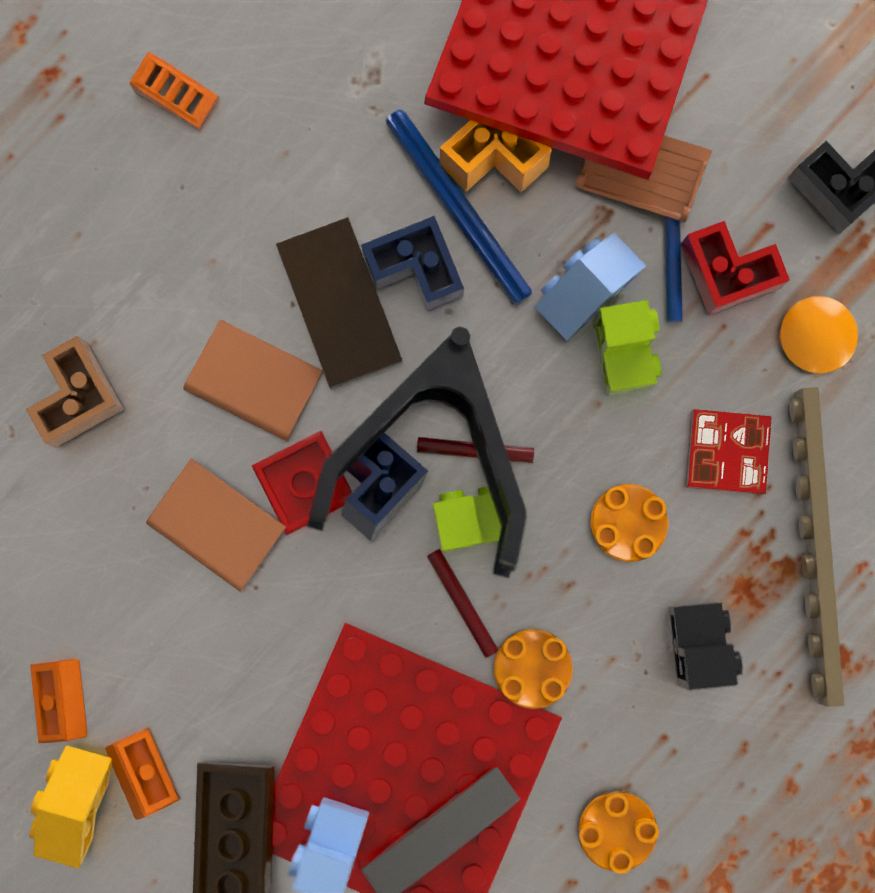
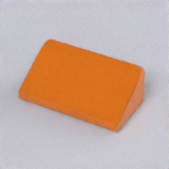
[30,659,87,744]
[105,728,179,820]

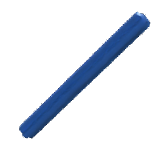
[386,109,532,304]

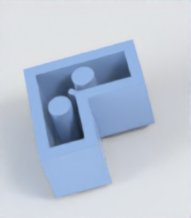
[535,233,646,341]
[288,797,369,893]

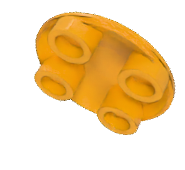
[778,296,858,375]
[590,484,668,562]
[494,629,573,709]
[578,791,659,874]

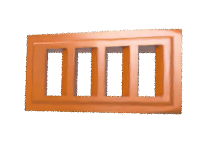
[130,52,219,130]

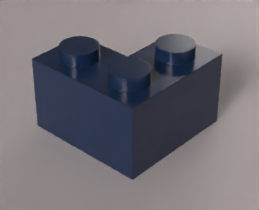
[361,216,464,311]
[341,433,428,541]

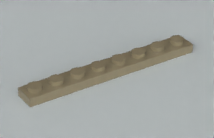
[789,387,844,707]

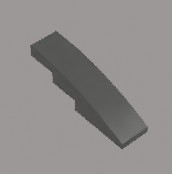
[361,767,521,893]

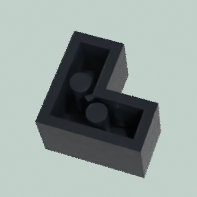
[787,140,875,234]
[669,602,743,690]

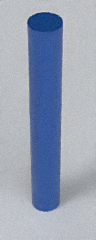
[665,216,683,323]

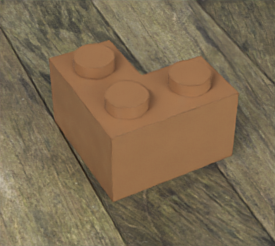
[26,336,124,448]

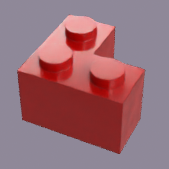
[681,221,790,315]

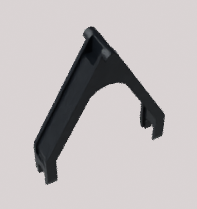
[307,327,527,578]

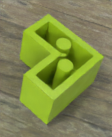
[593,300,662,396]
[433,486,501,553]

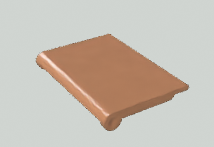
[576,135,712,223]
[183,320,323,441]
[146,458,286,592]

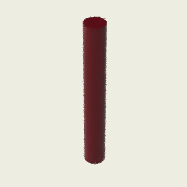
[417,437,534,463]
[427,549,499,658]

